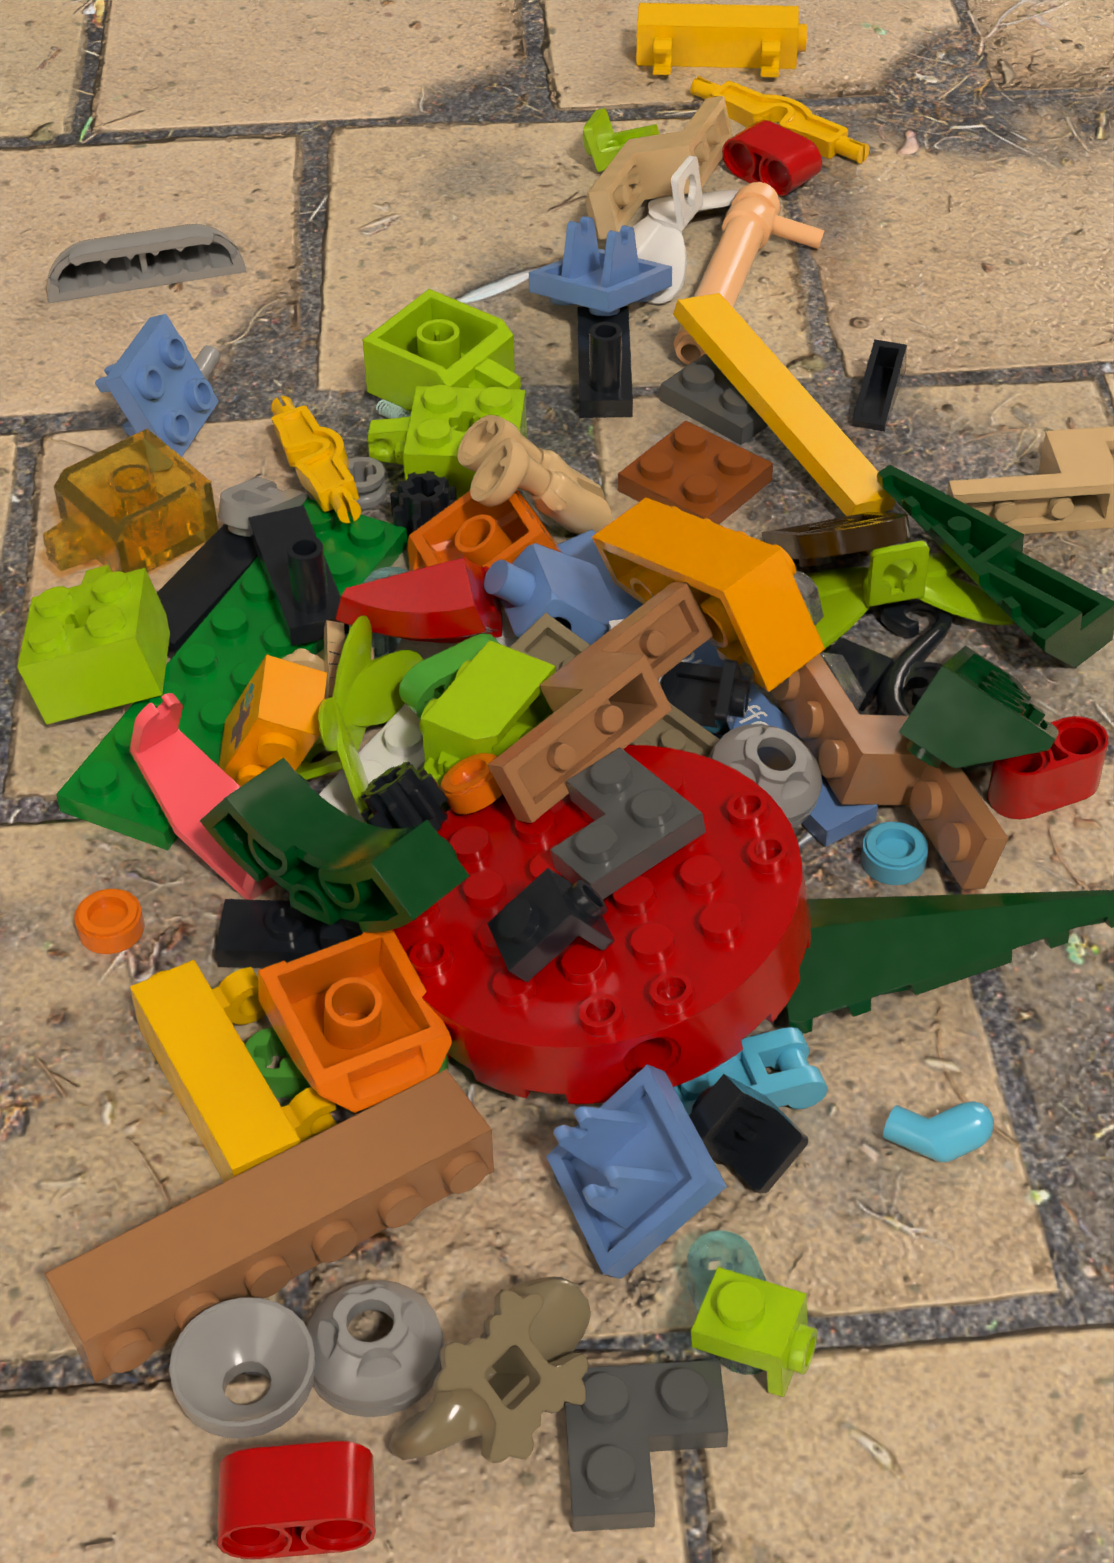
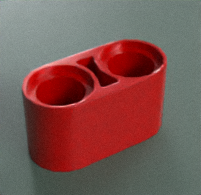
[722,120,822,196]
[987,716,1109,820]
[217,1441,376,1559]

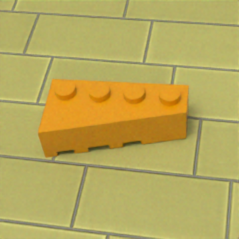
[592,498,825,692]

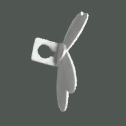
[633,156,739,304]

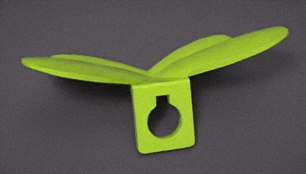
[794,541,1015,648]
[295,615,423,823]

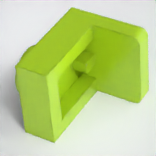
[583,108,660,172]
[691,1267,817,1397]

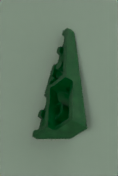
[877,465,1114,668]
[786,890,1114,1034]

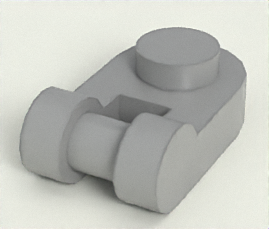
[218,477,310,536]

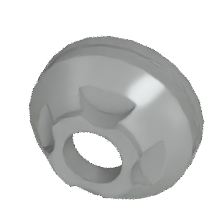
[708,724,822,828]
[307,1280,444,1417]
[169,1298,316,1439]

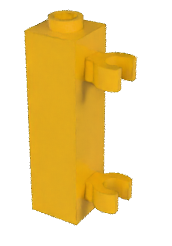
[636,3,807,77]
[129,960,337,1182]

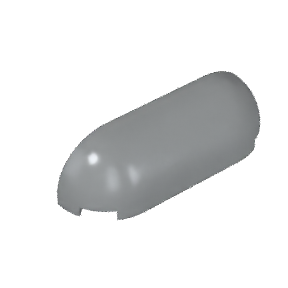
[47,224,247,303]

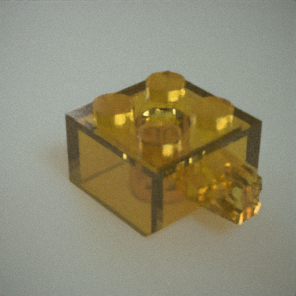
[43,428,219,573]

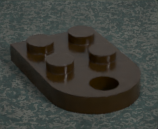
[761,512,911,567]

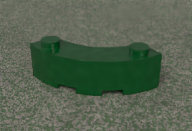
[200,757,470,933]

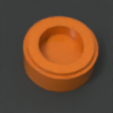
[440,753,503,814]
[74,889,145,954]

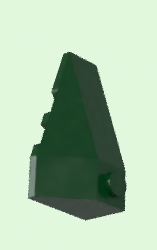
[899,646,1059,769]

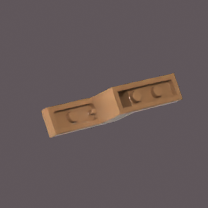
[488,582,713,823]
[771,654,1009,889]

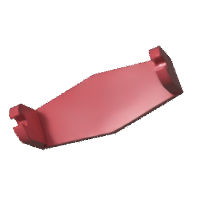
[129,693,278,900]

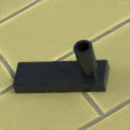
[577,306,633,418]
[248,505,350,646]

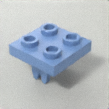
[529,216,672,316]
[95,314,219,469]
[546,1064,727,1279]

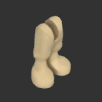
[458,415,613,535]

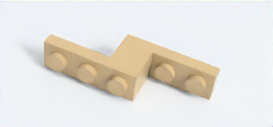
[586,96,733,239]
[947,426,1114,534]

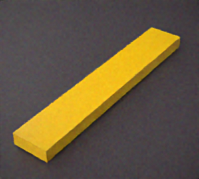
[673,293,896,516]

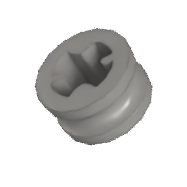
[348,456,387,509]

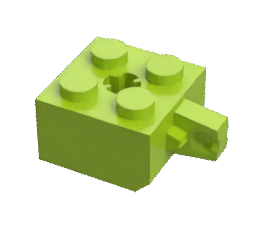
[362,289,521,411]
[368,384,527,500]
[17,565,170,725]
[419,640,556,812]

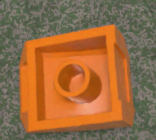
[407,489,562,571]
[258,929,452,1113]

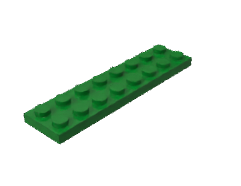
[56,498,408,851]

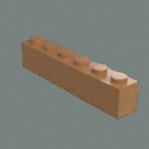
[44,1069,494,1383]

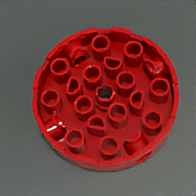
[393,745,811,1104]

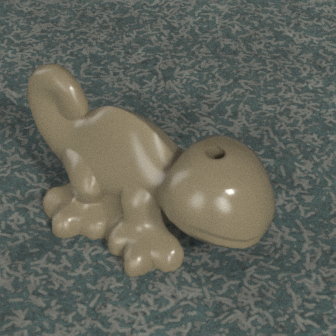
[389,1277,591,1463]

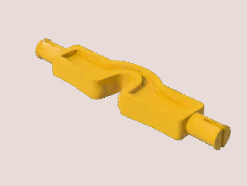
[690,76,870,164]
[271,396,361,523]

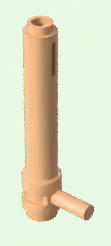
[673,182,825,365]

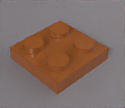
[618,421,773,525]

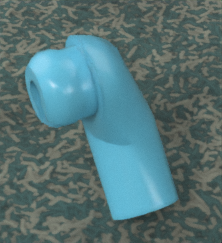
[883,1101,994,1163]

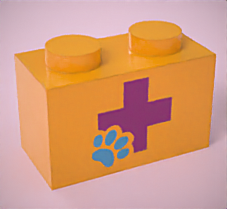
[219,655,327,787]

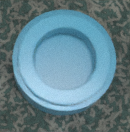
[861,822,928,885]

